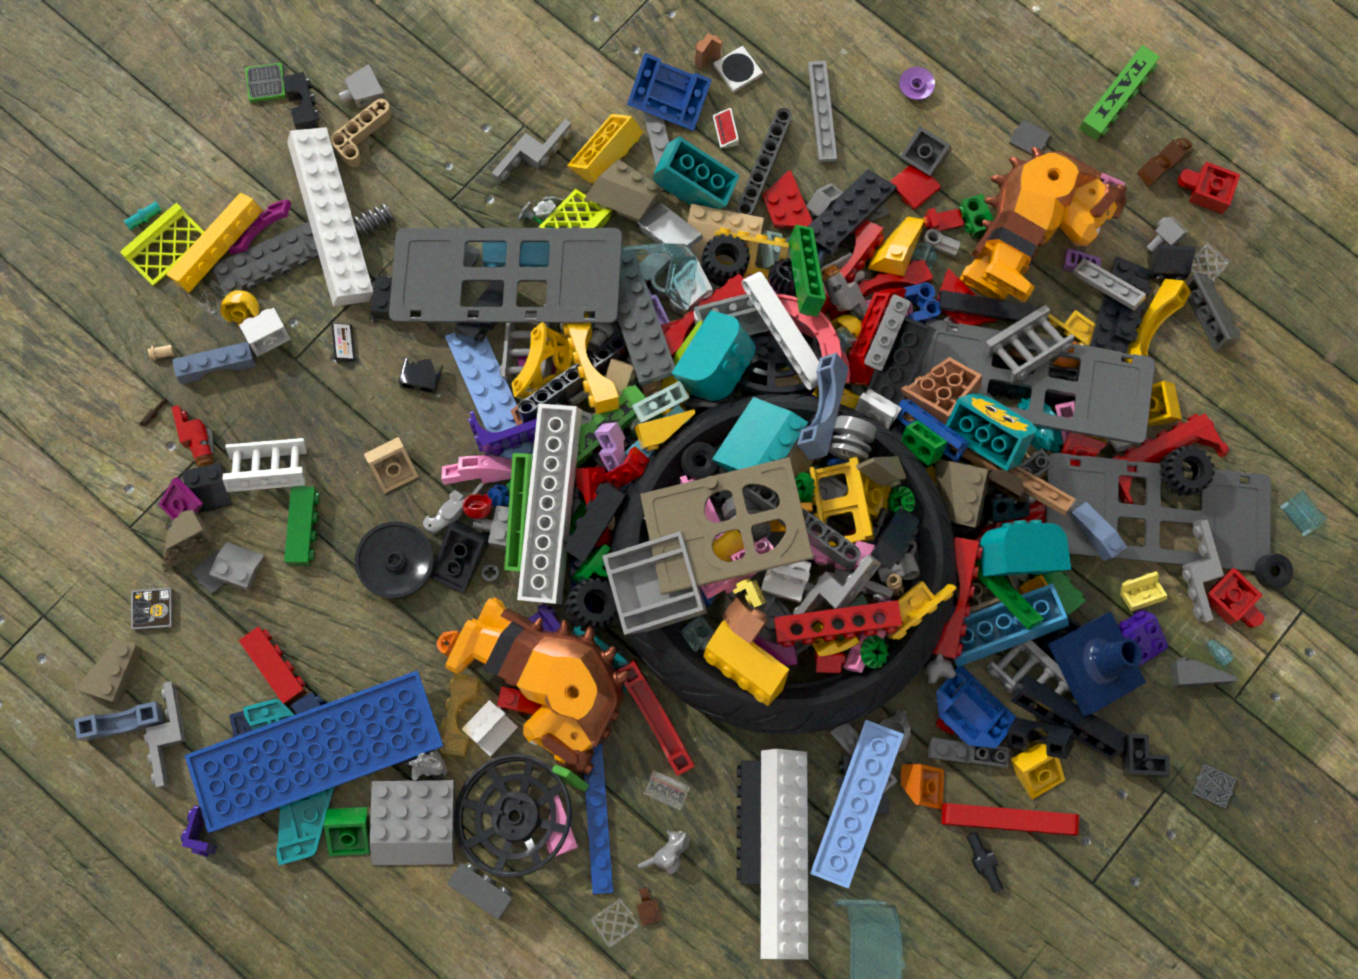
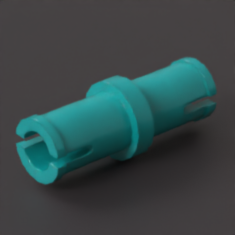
[124,201,162,231]

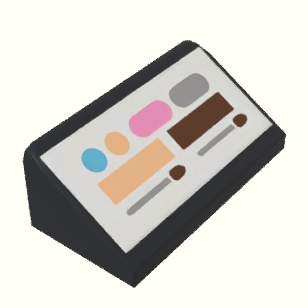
[331,323,356,363]

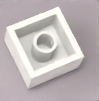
[239,308,291,357]

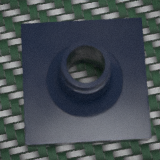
[1048,611,1146,716]

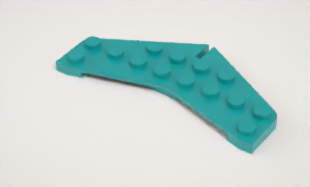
[243,699,335,866]

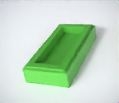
[552,764,589,792]

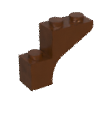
[1137,138,1194,186]

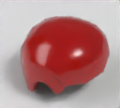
[463,494,492,519]

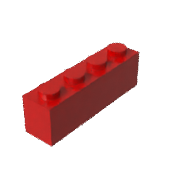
[238,626,306,706]

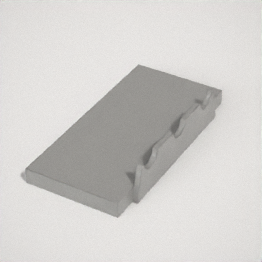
[636,203,703,258]

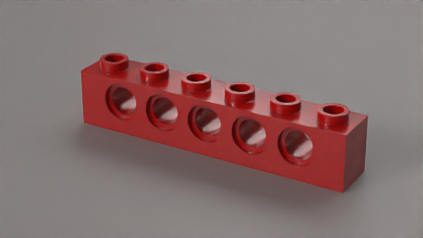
[774,600,902,648]

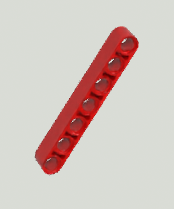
[941,803,1079,836]

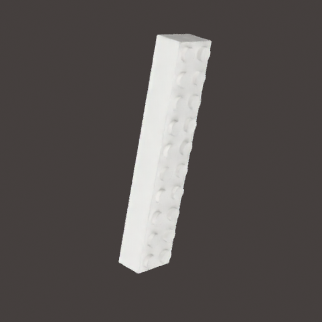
[287,127,374,307]
[517,404,582,605]
[761,749,808,960]

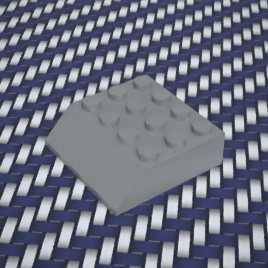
[603,531,707,635]
[370,780,456,865]

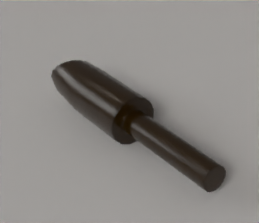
[140,397,167,427]

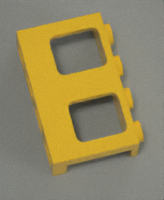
[715,227,789,283]
[809,457,875,547]

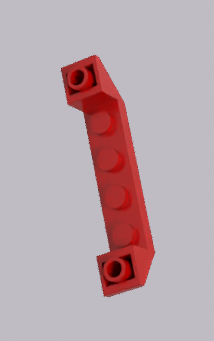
[848,288,907,385]

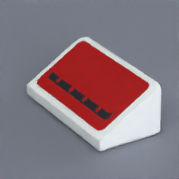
[713,108,739,149]

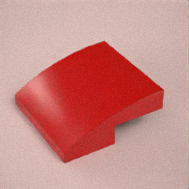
[889,165,941,210]

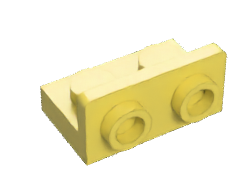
[733,578,766,608]

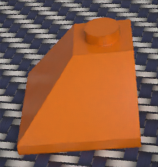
[900,764,944,810]

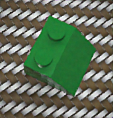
[324,807,370,856]

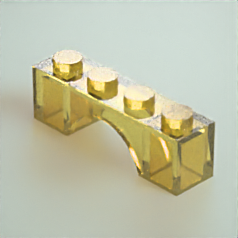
[439,674,480,758]

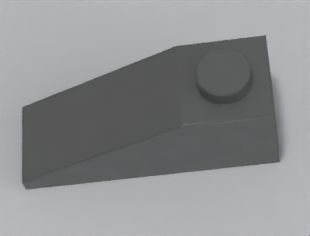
[1170,657,1237,687]

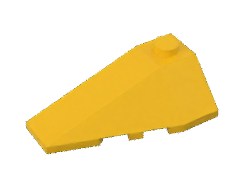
[868,217,924,276]

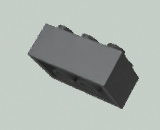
[447,863,515,920]

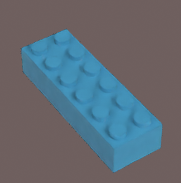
[955,583,1069,667]

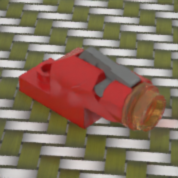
[171,405,214,468]

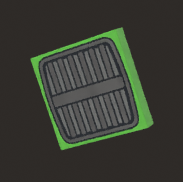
[245,63,286,103]

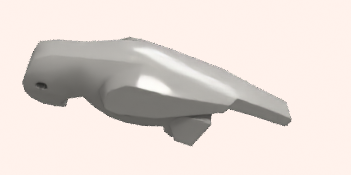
[423,482,484,535]

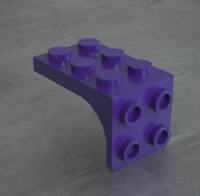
[468,411,537,456]

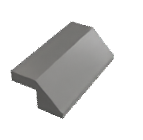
[694,294,770,336]

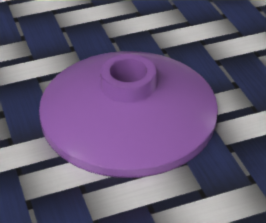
[899,67,935,100]

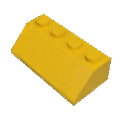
[567,114,644,184]
[704,620,789,706]

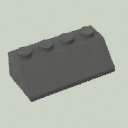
[1186,273,1241,352]

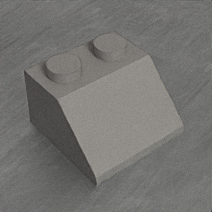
[209,542,264,592]

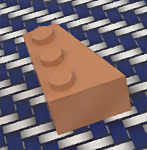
[722,596,769,644]

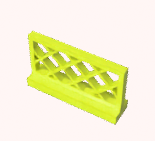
[539,189,613,228]
[120,203,204,287]

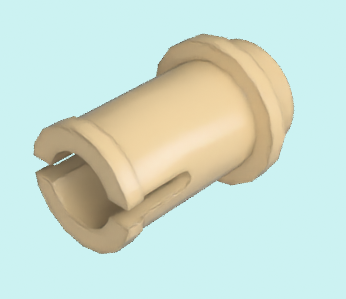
[148,344,174,361]
[886,574,904,596]

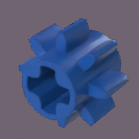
[487,485,510,508]

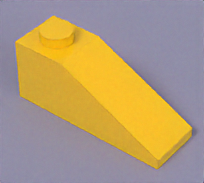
[635,410,695,452]

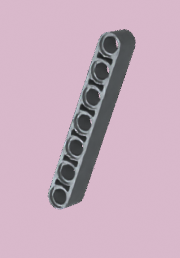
[737,107,792,216]
[743,485,861,569]

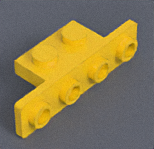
[1048,310,1095,346]
[887,581,956,640]

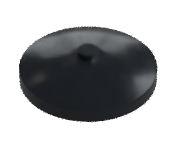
[355,521,434,599]

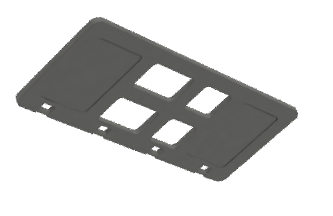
[389,228,622,324]
[916,319,1155,445]
[1045,453,1271,572]

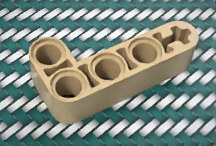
[330,99,392,168]

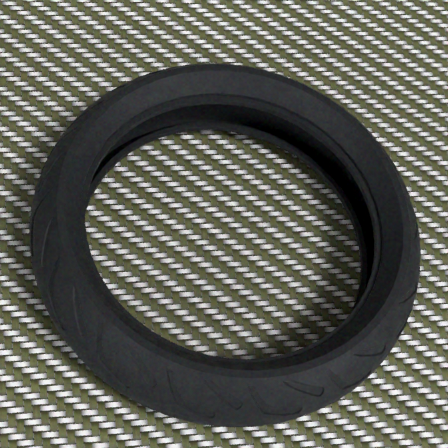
[611,394,957,734]

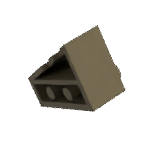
[75,639,142,705]

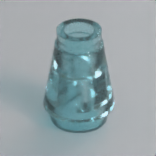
[1205,638,1235,667]

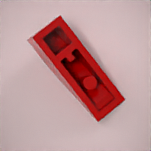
[497,686,542,716]

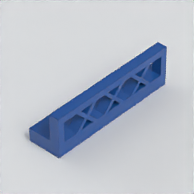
[896,399,970,462]

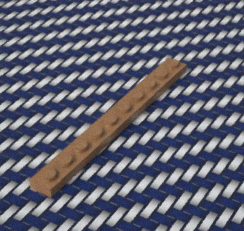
[903,412,1076,516]

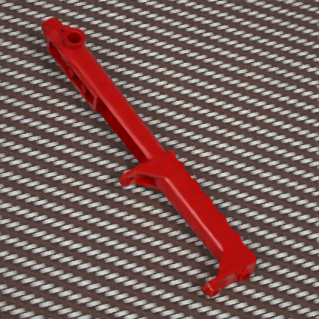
[973,413,1229,543]

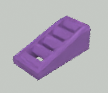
[1062,249,1101,272]

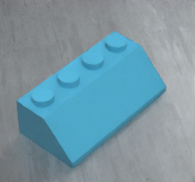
[482,242,550,267]

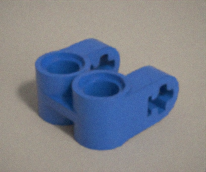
[904,283,941,324]

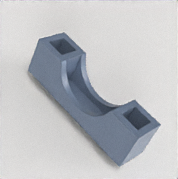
[172,341,256,384]
[74,702,164,742]

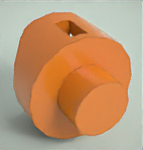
[436,631,460,658]

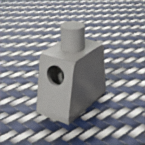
[339,64,385,108]

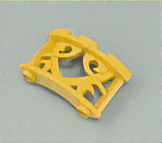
[512,322,574,399]

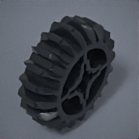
[768,257,797,297]

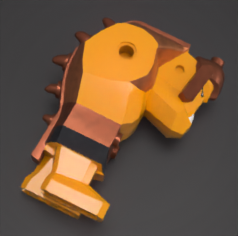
[960,147,1127,302]
[445,597,629,776]

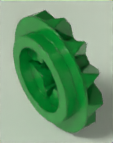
[795,472,816,503]
[886,486,915,515]
[860,635,890,669]

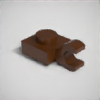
[637,887,662,926]

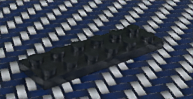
[808,169,897,255]

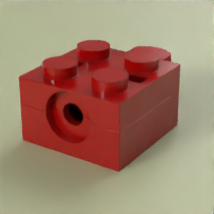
[1177,162,1241,214]
[1206,568,1264,628]

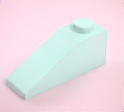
[632,381,689,423]

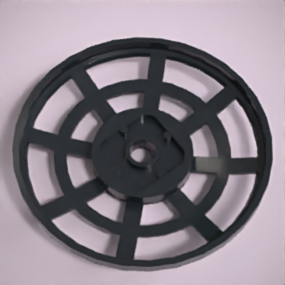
[736,331,812,395]
[454,754,572,878]

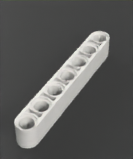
[742,272,819,390]

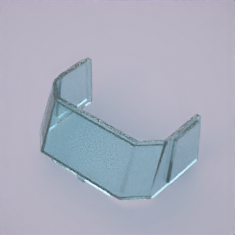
[622,243,698,310]
[835,899,905,979]

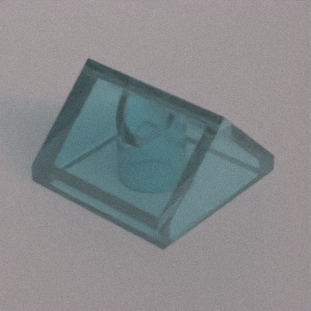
[1280,490,1327,536]

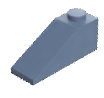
[1070,502,1127,561]

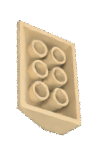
[682,204,764,265]

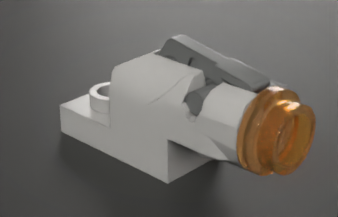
[821,265,868,320]

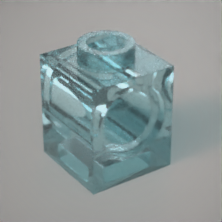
[680,615,715,652]

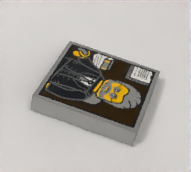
[131,588,173,630]

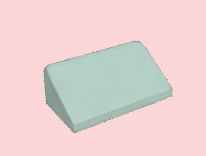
[760,231,783,270]

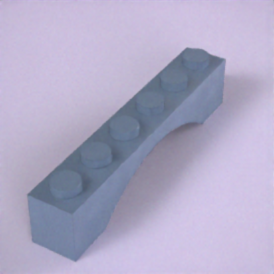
[797,353,849,460]

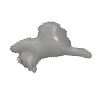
[922,654,956,684]
[637,830,691,874]

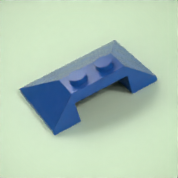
[627,53,712,131]
[936,666,1016,748]

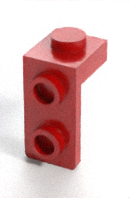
[923,208,964,232]
[604,446,649,488]

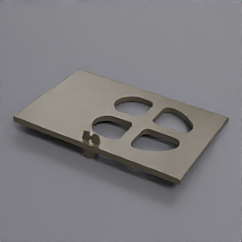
[640,457,814,595]

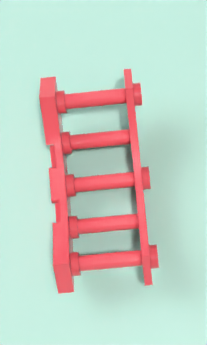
[776,294,850,384]

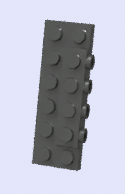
[212,221,319,296]

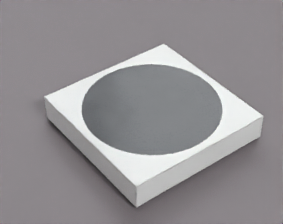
[713,46,763,93]

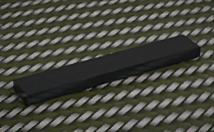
[939,290,1043,327]

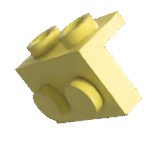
[1120,571,1167,612]

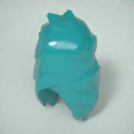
[1018,397,1063,453]

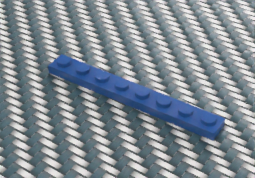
[584,743,613,894]

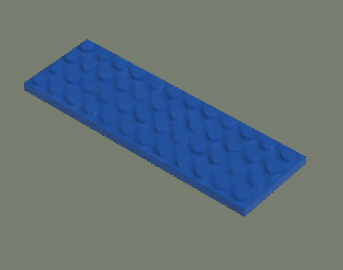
[184,670,444,833]

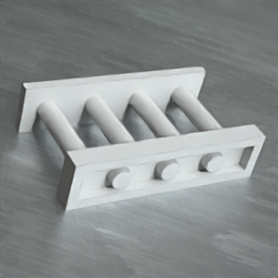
[223,438,307,492]

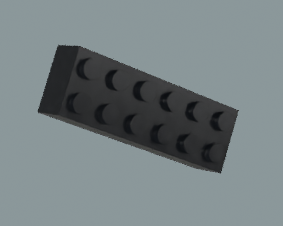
[865,316,936,431]

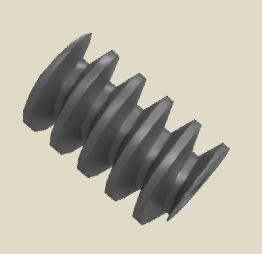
[353,203,396,239]

